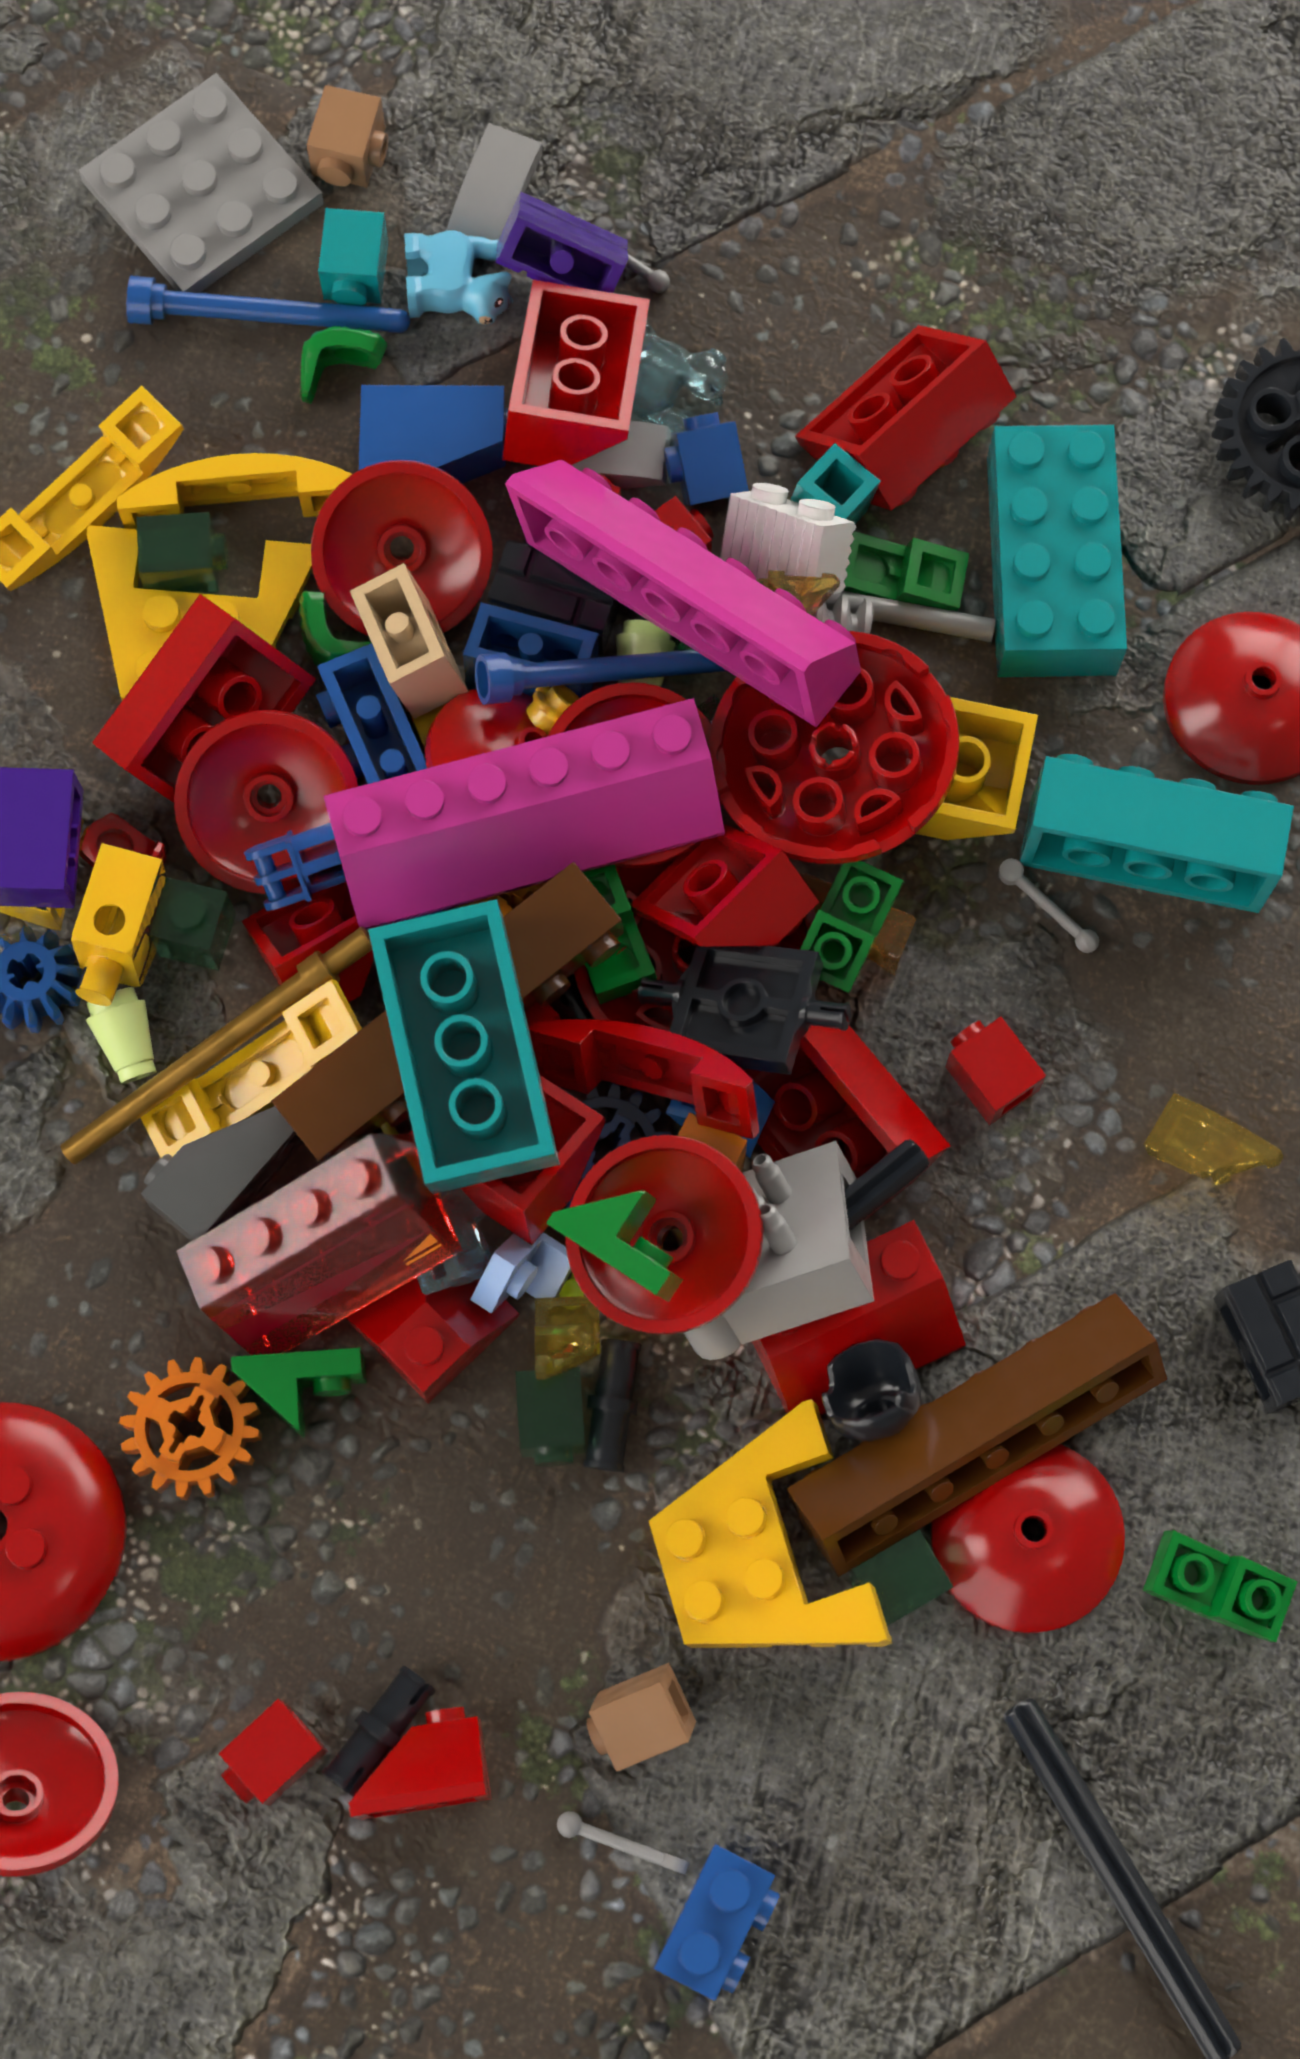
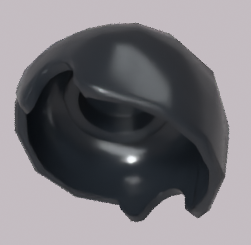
[821,1339,921,1442]

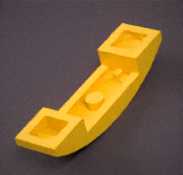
[0,385,184,592]
[117,453,352,532]
[141,979,362,1158]

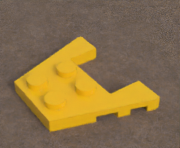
[87,525,314,700]
[649,1399,892,1648]

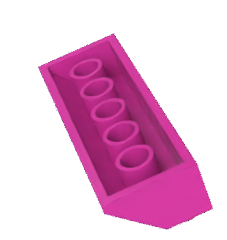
[505,459,861,727]
[323,698,725,930]

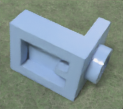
[470,1232,571,1313]

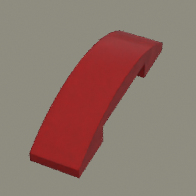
[528,1019,760,1139]

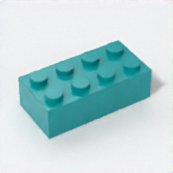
[987,425,1127,677]
[1019,754,1294,913]
[368,899,560,1194]

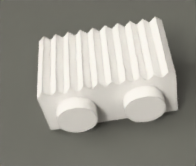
[720,483,857,598]

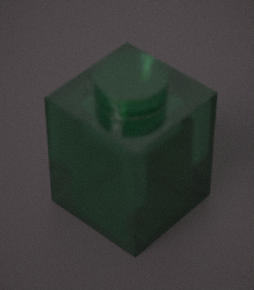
[137,512,228,593]
[149,877,236,971]
[515,1367,586,1467]
[845,1530,953,1628]

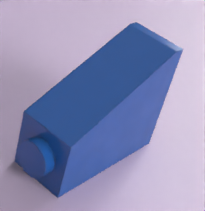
[359,385,508,484]

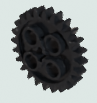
[1212,338,1300,521]

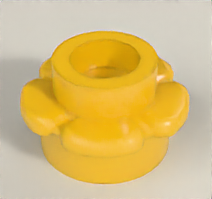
[526,685,579,735]

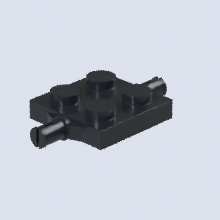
[638,945,851,1075]

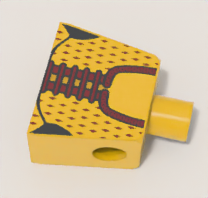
[71,843,174,1006]

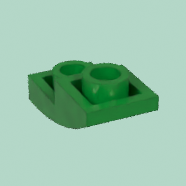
[800,861,904,993]
[1142,1530,1298,1642]

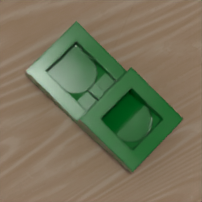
[843,531,969,611]
[583,865,658,1005]

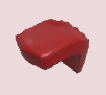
[79,812,166,868]

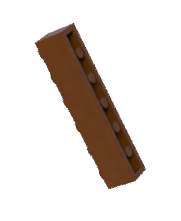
[271,861,624,1169]
[786,1293,1167,1578]

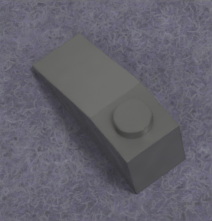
[141,1106,304,1254]

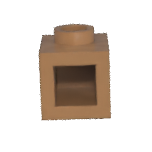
[306,85,389,188]
[587,1663,696,1772]

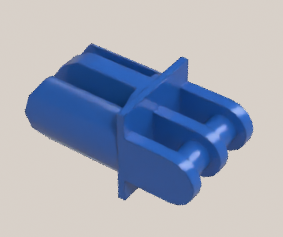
[244,823,346,911]

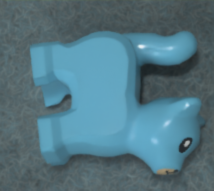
[404,230,513,325]

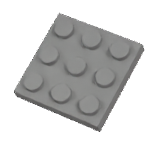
[78,73,324,293]

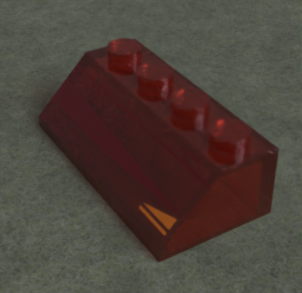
[176,1134,463,1355]

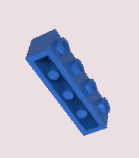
[316,643,427,784]

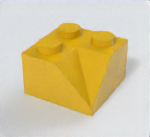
[915,697,1038,840]

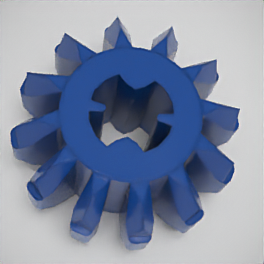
[0,925,83,1033]

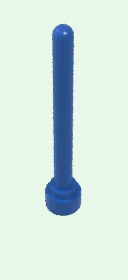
[126,275,410,333]
[475,649,727,705]

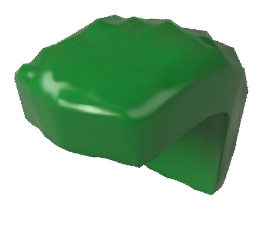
[300,326,388,404]
[299,591,372,666]

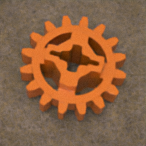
[119,1357,262,1500]

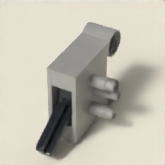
[671,1139,930,1360]

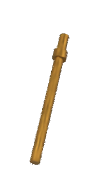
[60,926,373,1165]

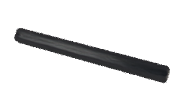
[1004,1698,1241,2059]

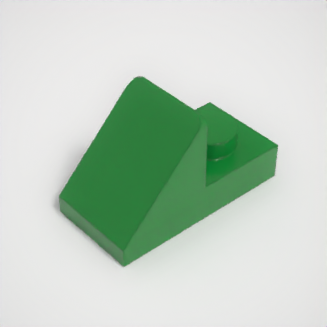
[546,1191,683,1302]
[231,1348,367,1438]

